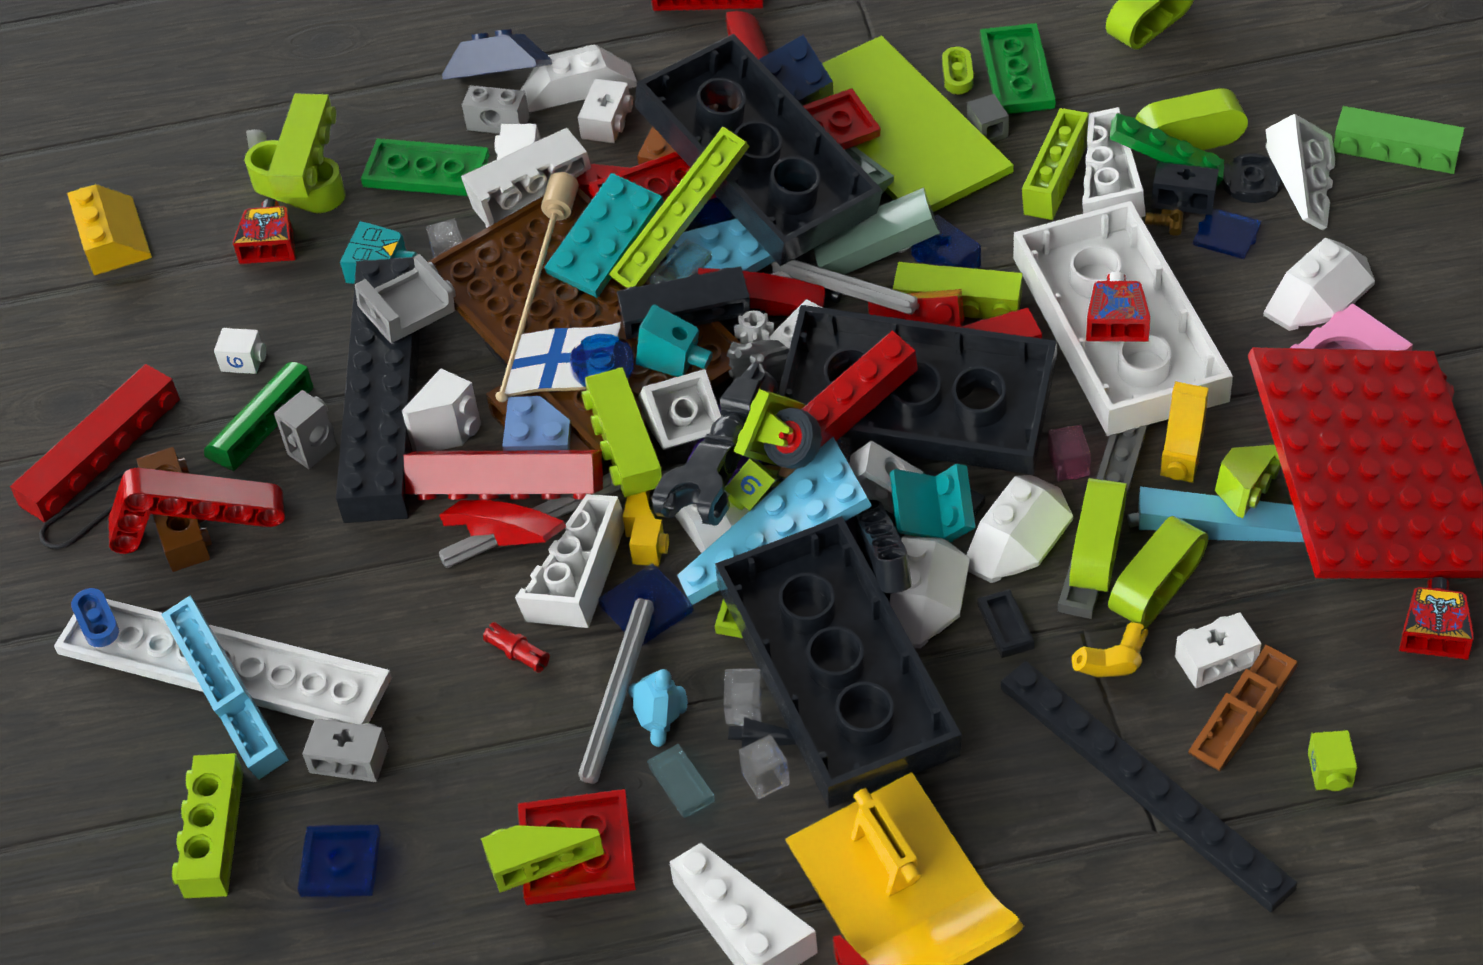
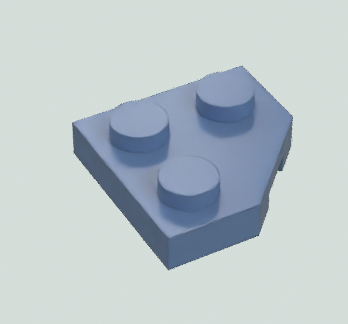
[502,396,571,451]

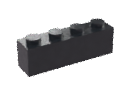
[617,266,750,340]

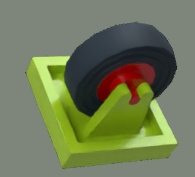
[734,389,822,469]

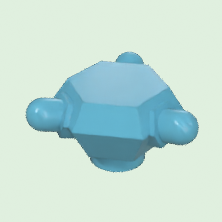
[628,669,687,747]

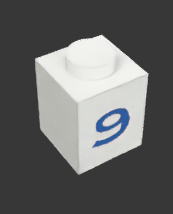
[214,328,266,374]

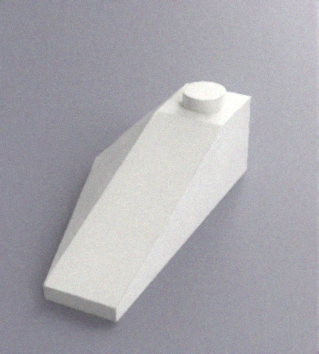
[1266,114,1335,230]

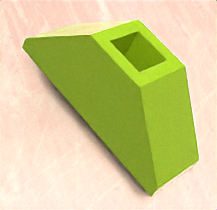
[1215,445,1281,518]

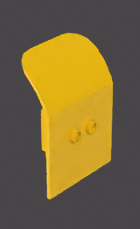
[786,772,1024,965]

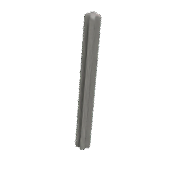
[771,259,919,315]
[439,473,621,568]
[578,598,654,784]

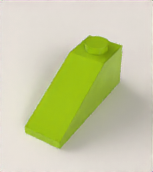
[481,825,604,893]

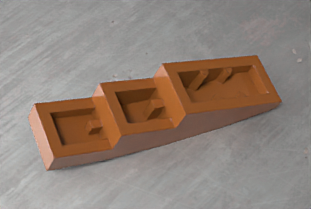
[1188,645,1298,771]

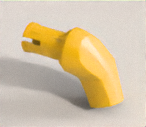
[1072,622,1148,677]

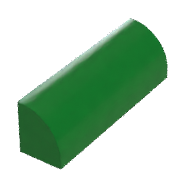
[204,362,314,472]

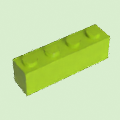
[267,94,336,198]
[893,262,1023,319]
[582,367,662,497]

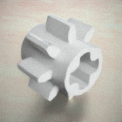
[734,311,774,344]

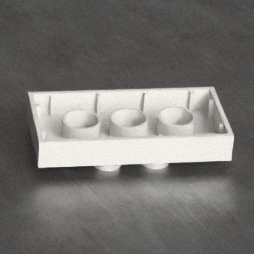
[1013,201,1233,436]

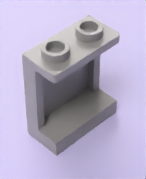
[355,254,456,343]

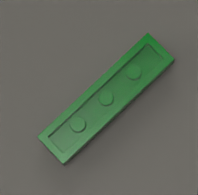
[1110,112,1224,186]

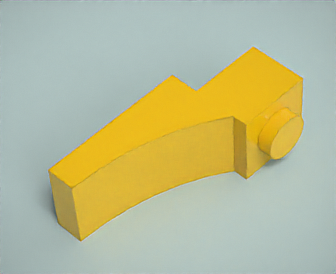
[1160,381,1209,482]
[622,490,669,567]

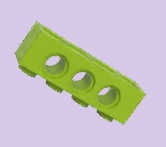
[1022,108,1089,220]
[172,753,244,898]

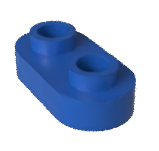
[71,588,119,647]

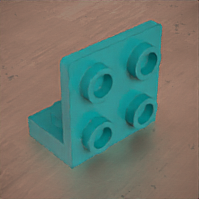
[890,464,976,542]

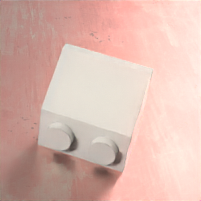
[402,369,481,452]
[638,369,721,450]

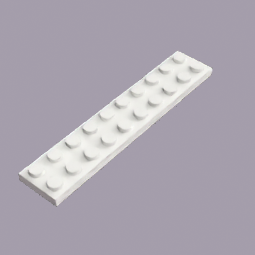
[54,599,392,725]

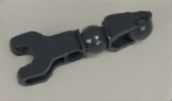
[652,361,778,526]

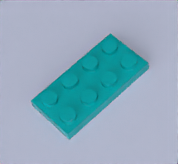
[544,173,664,298]

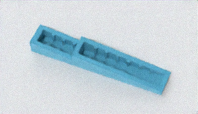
[1139,486,1304,542]
[161,596,288,779]

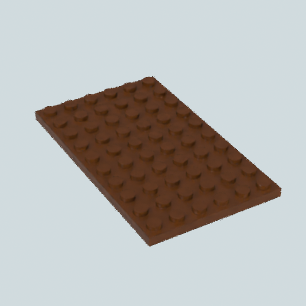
[428,187,741,457]

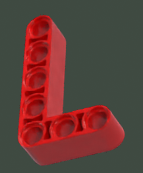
[109,468,285,554]

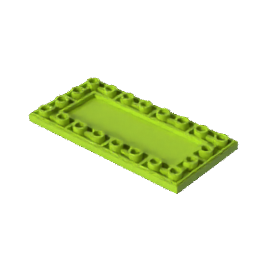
[822,35,1014,212]

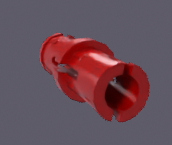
[483,622,550,673]

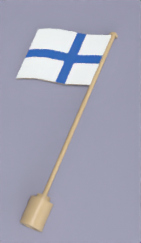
[495,172,621,402]

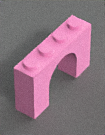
[1290,303,1413,351]

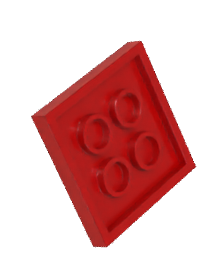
[518,789,636,905]

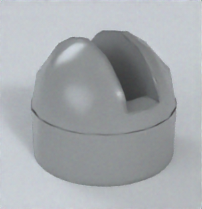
[246,129,268,149]

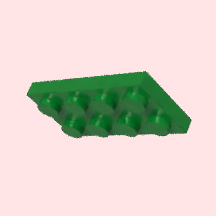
[980,23,1055,114]
[361,138,490,196]

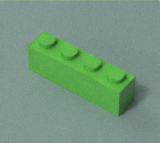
[1333,106,1465,174]

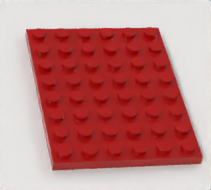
[1248,347,1483,578]

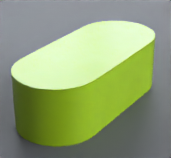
[1106,0,1194,49]
[1135,88,1248,150]
[245,140,345,213]
[1069,478,1127,592]
[1108,516,1209,628]

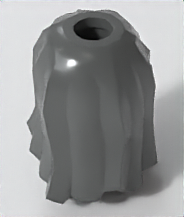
[727,340,789,383]

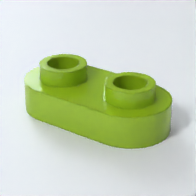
[942,47,973,95]

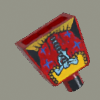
[233,199,296,264]
[1399,577,1474,660]

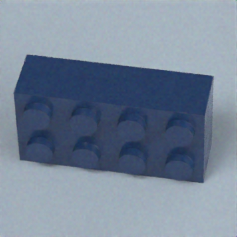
[707,34,834,111]

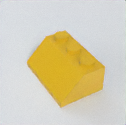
[67,184,152,276]

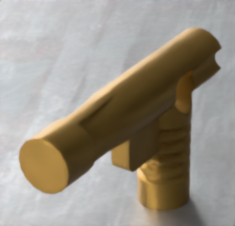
[1145,209,1183,236]

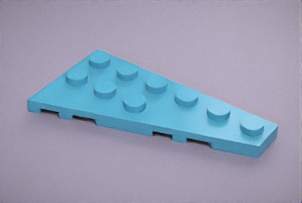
[666,218,775,279]
[677,437,872,605]

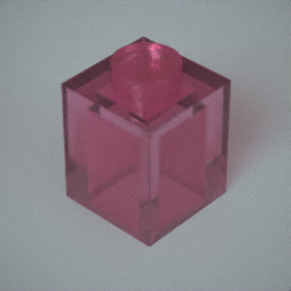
[1048,425,1091,481]

